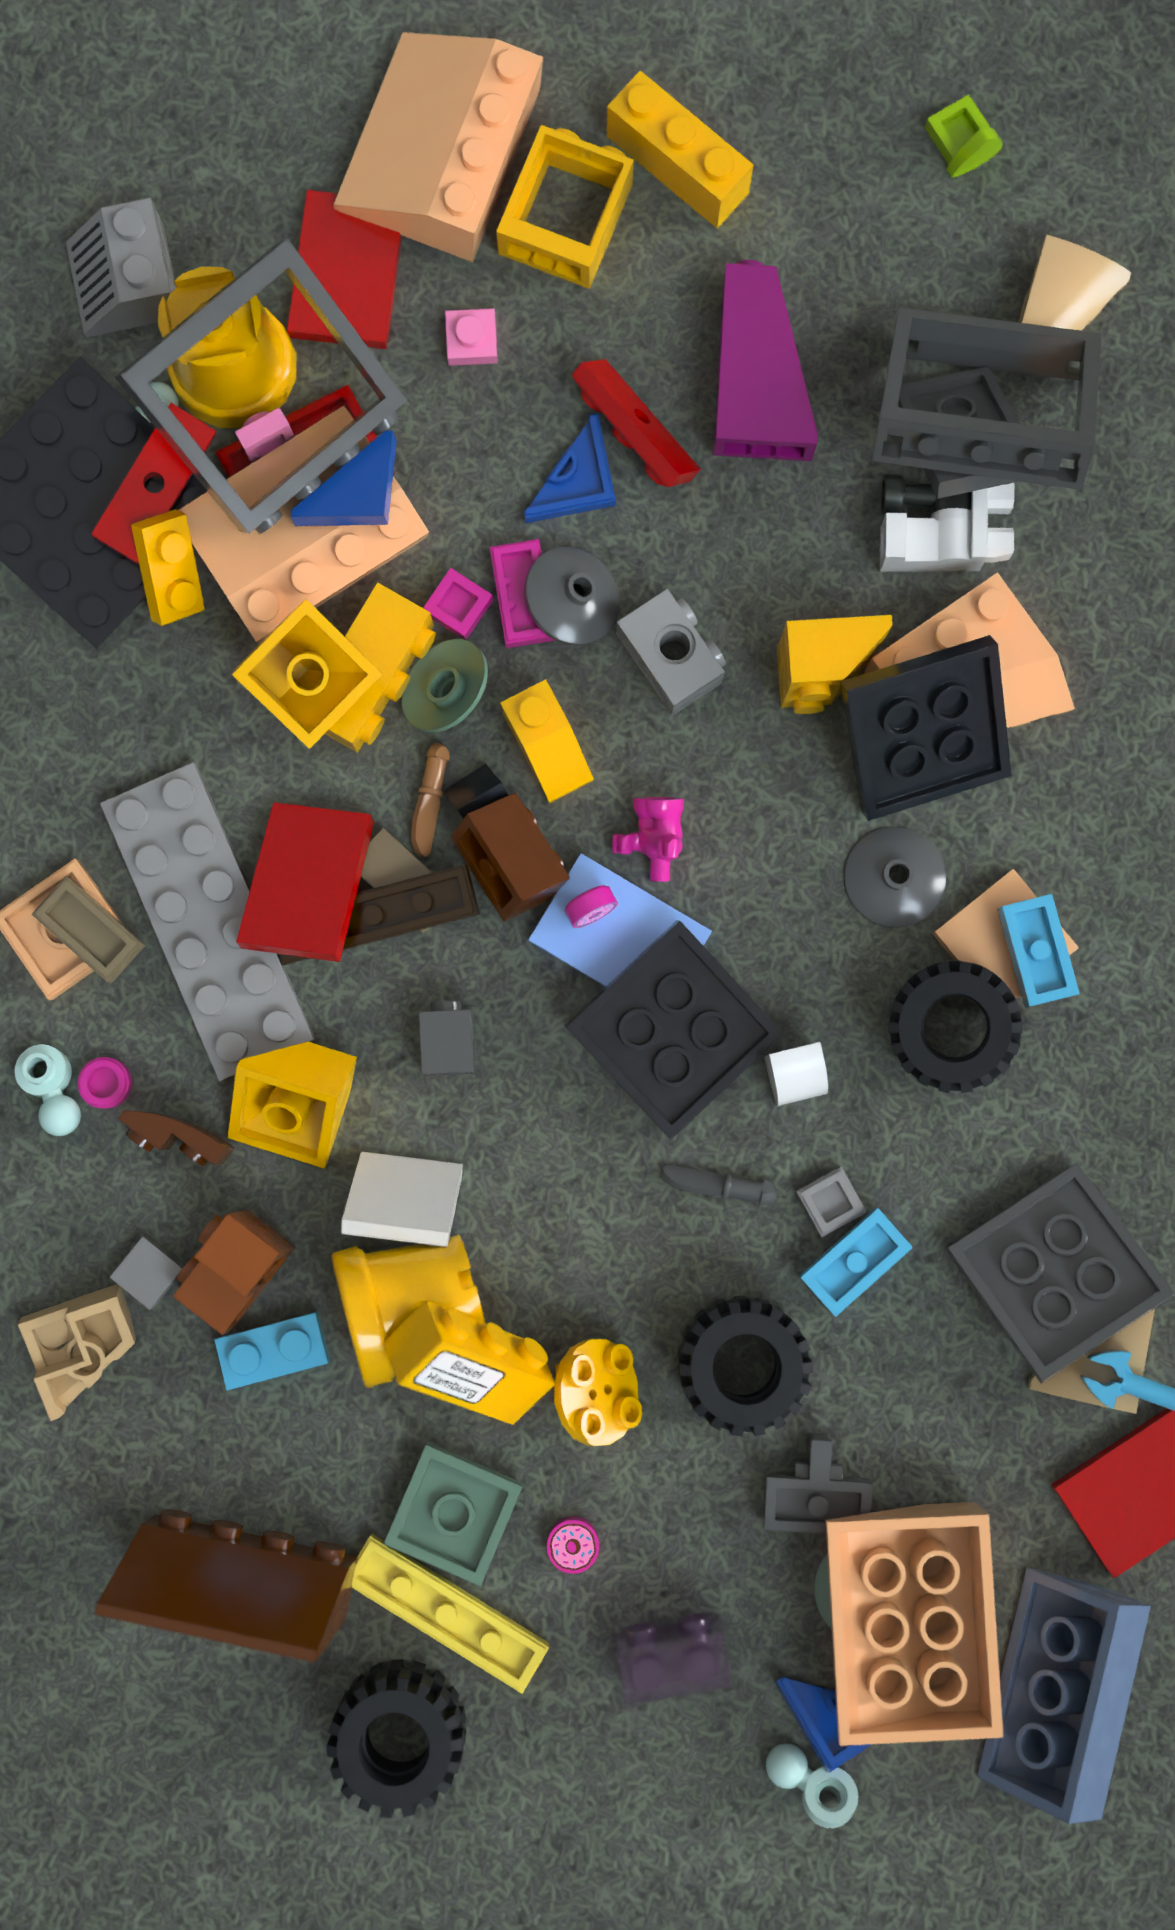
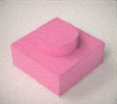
[445,308,498,366]
[235,407,294,464]

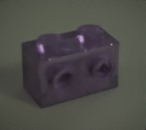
[616,1613,732,1705]

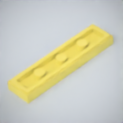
[352,1533,550,1694]

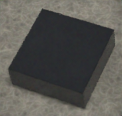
[443,764,509,819]

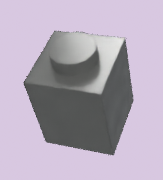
[419,1001,477,1076]

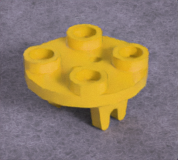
[554,1339,642,1446]

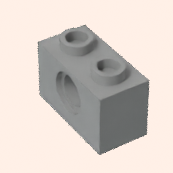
[616,589,726,716]

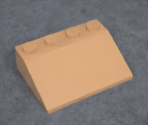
[334,32,543,262]
[178,406,429,645]
[826,1502,1003,1746]

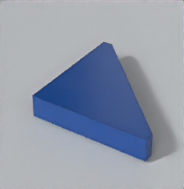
[524,413,616,523]
[290,430,397,526]
[774,1676,872,1772]

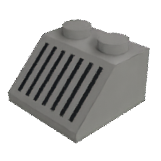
[66,198,176,337]

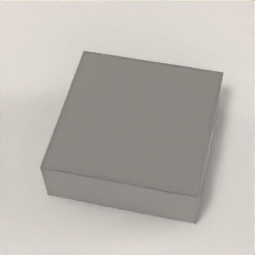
[795,1166,867,1237]
[110,1235,184,1310]

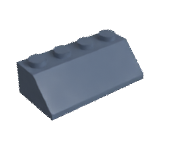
[977,1567,1151,1824]

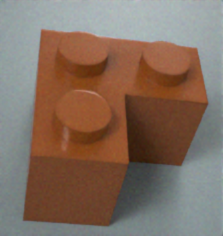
[173,1210,295,1335]

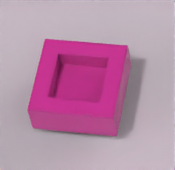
[423,568,494,640]

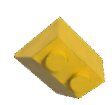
[777,615,893,714]

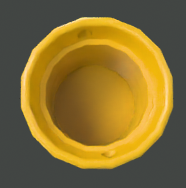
[158,266,297,428]
[331,1234,485,1388]

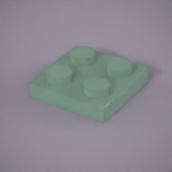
[384,1442,523,1586]

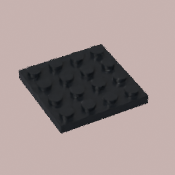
[0,356,208,649]

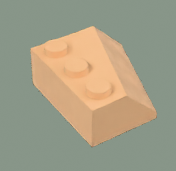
[863,572,1075,728]

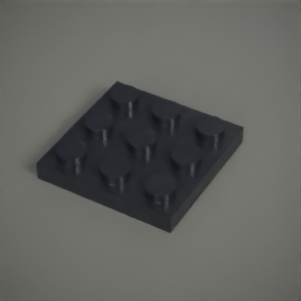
[840,635,1012,821]
[564,920,783,1140]

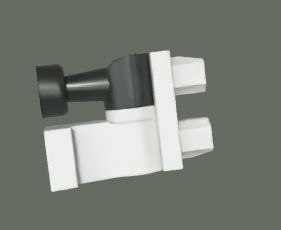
[880,474,1014,572]

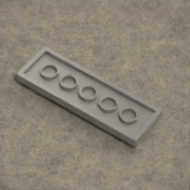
[100,763,316,1082]

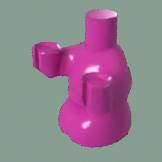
[612,797,684,882]

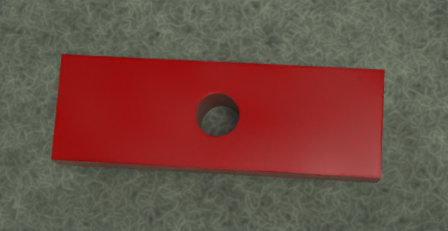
[572,359,701,488]
[91,403,216,565]

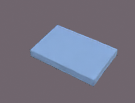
[529,853,712,987]

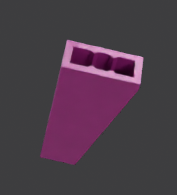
[713,260,818,461]

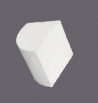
[764,1042,828,1106]

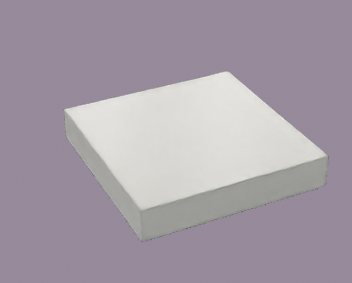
[341,1152,463,1247]

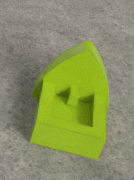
[924,94,1002,178]

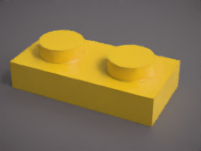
[131,509,205,626]

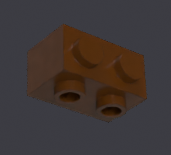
[450,793,570,922]

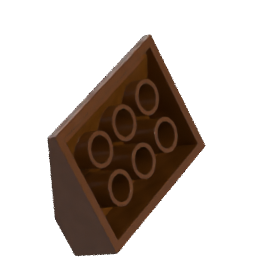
[94,1509,358,1662]

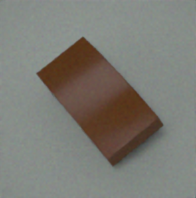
[118,1110,235,1166]

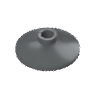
[524,547,619,646]
[844,827,946,928]

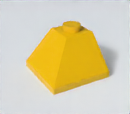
[232,599,383,749]
[227,1042,357,1169]

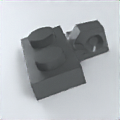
[762,1433,873,1534]

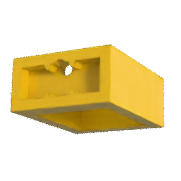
[496,125,634,289]

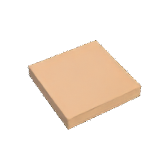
[0,858,124,1000]
[932,869,1079,998]

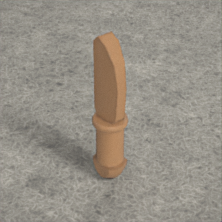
[411,743,450,857]

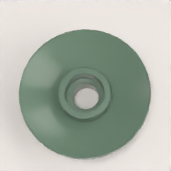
[401,639,488,733]

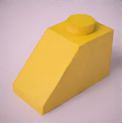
[500,679,594,803]

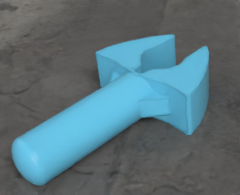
[1081,1350,1175,1411]

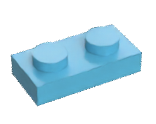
[998,894,1080,1008]
[799,1207,913,1317]
[214,1311,330,1390]

